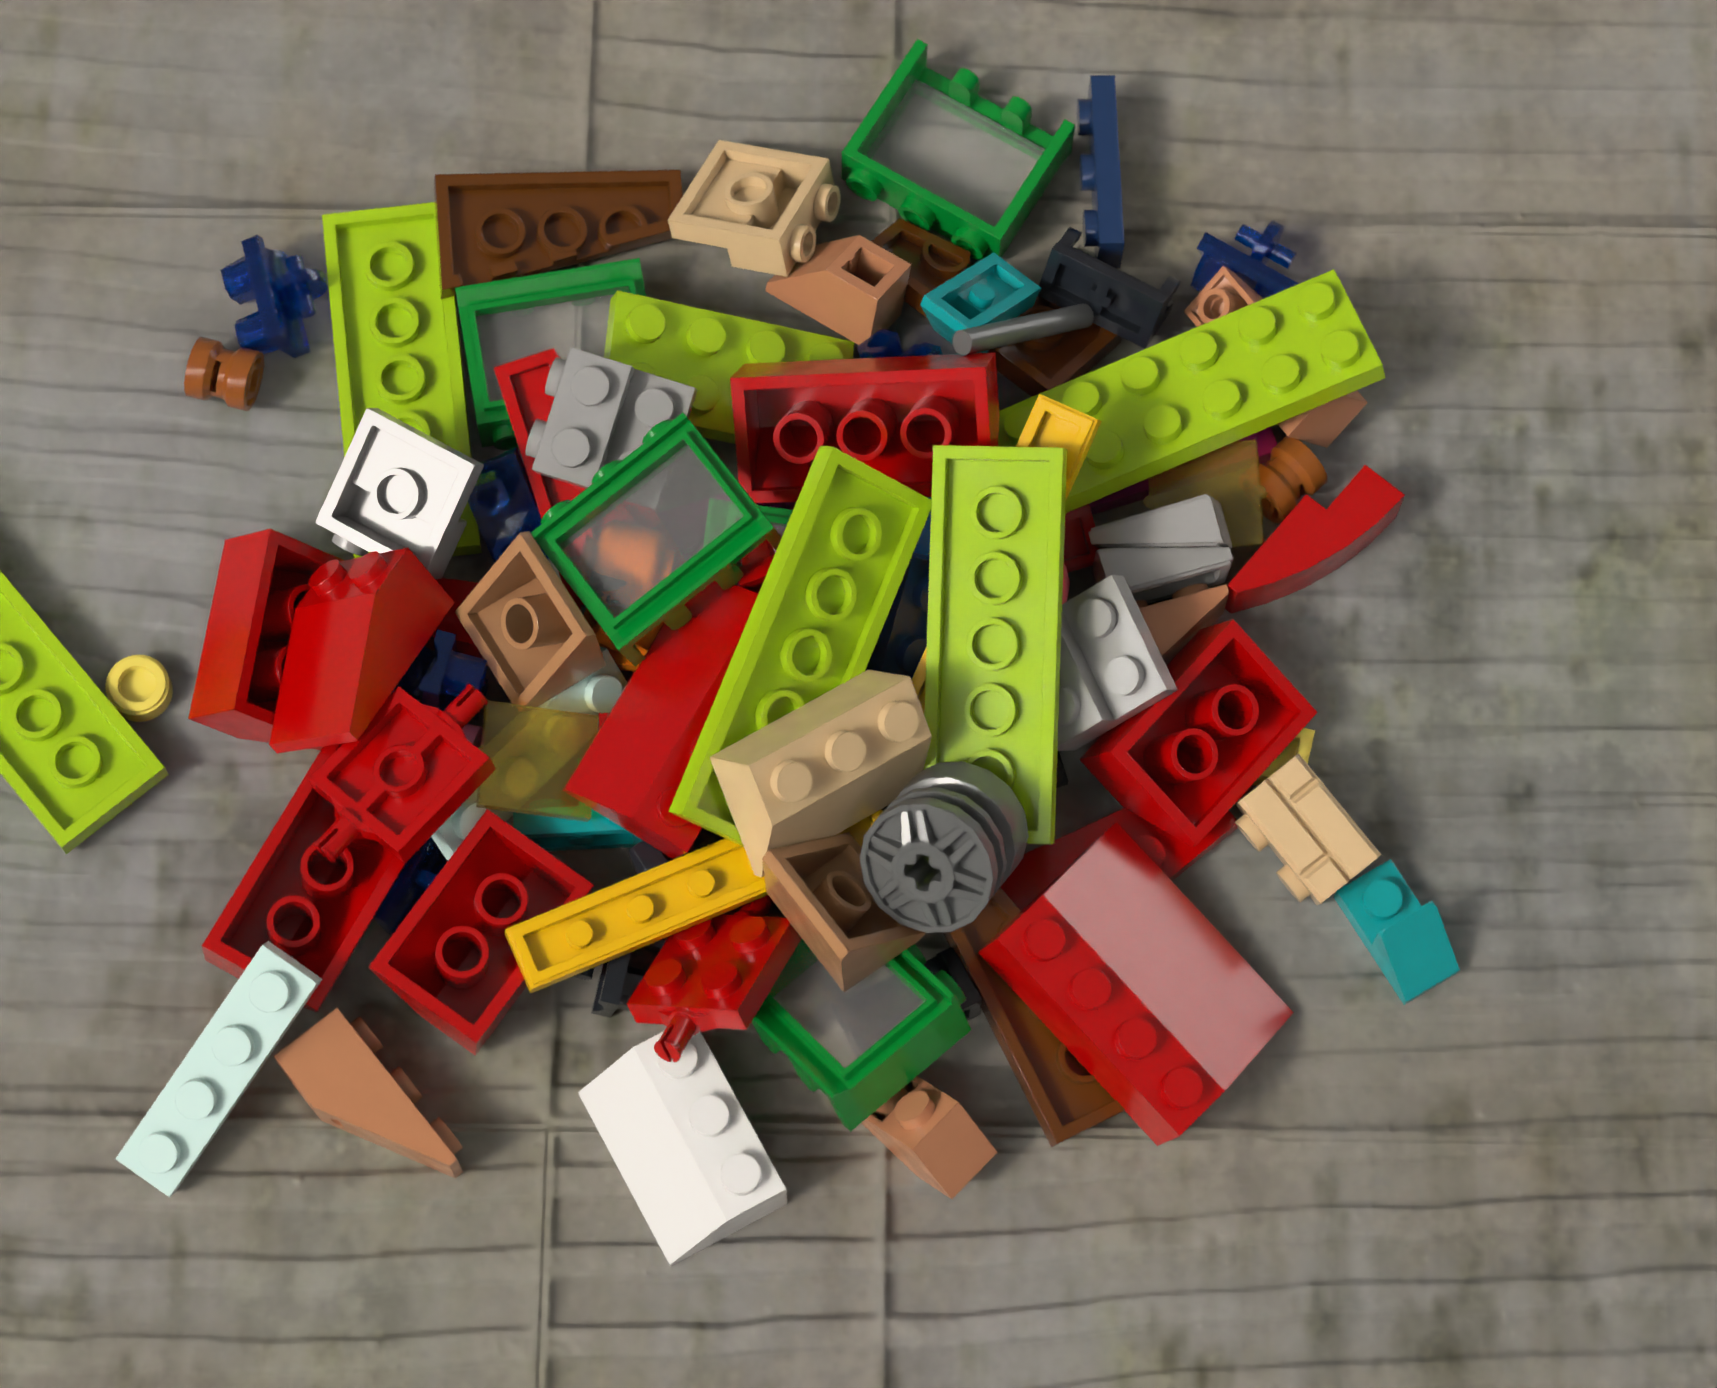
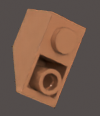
[766,235,912,350]
[862,1076,998,1199]

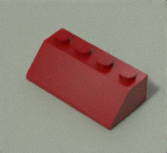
[730,353,1000,503]
[563,580,759,859]
[202,743,408,1012]

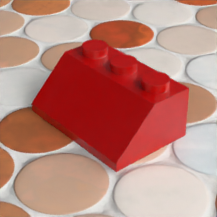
[188,528,344,750]
[1079,619,1318,847]
[369,809,594,1056]

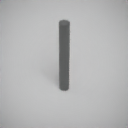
[952,303,1094,355]

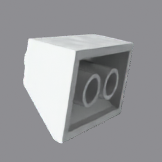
[578,1030,787,1267]

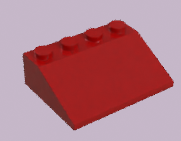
[978,822,1294,1146]

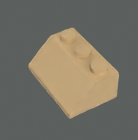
[710,670,932,877]

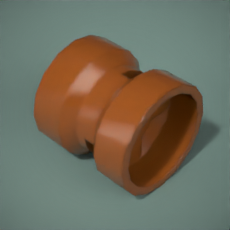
[184,337,264,411]
[1239,436,1328,524]

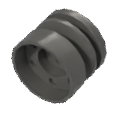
[860,761,1029,933]

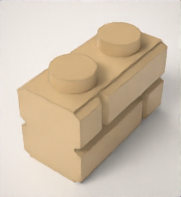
[1235,753,1381,905]

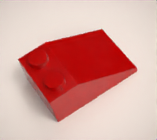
[269,547,455,754]

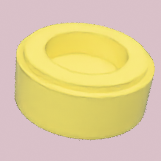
[105,655,173,722]

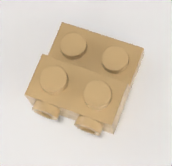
[668,140,841,277]

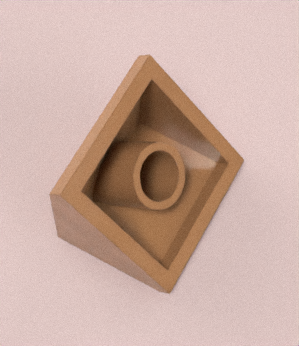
[455,531,606,714]
[762,832,926,993]

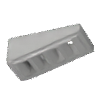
[1088,494,1232,549]
[1092,547,1233,603]

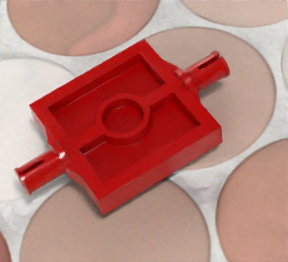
[308,684,496,863]
[627,895,802,1062]

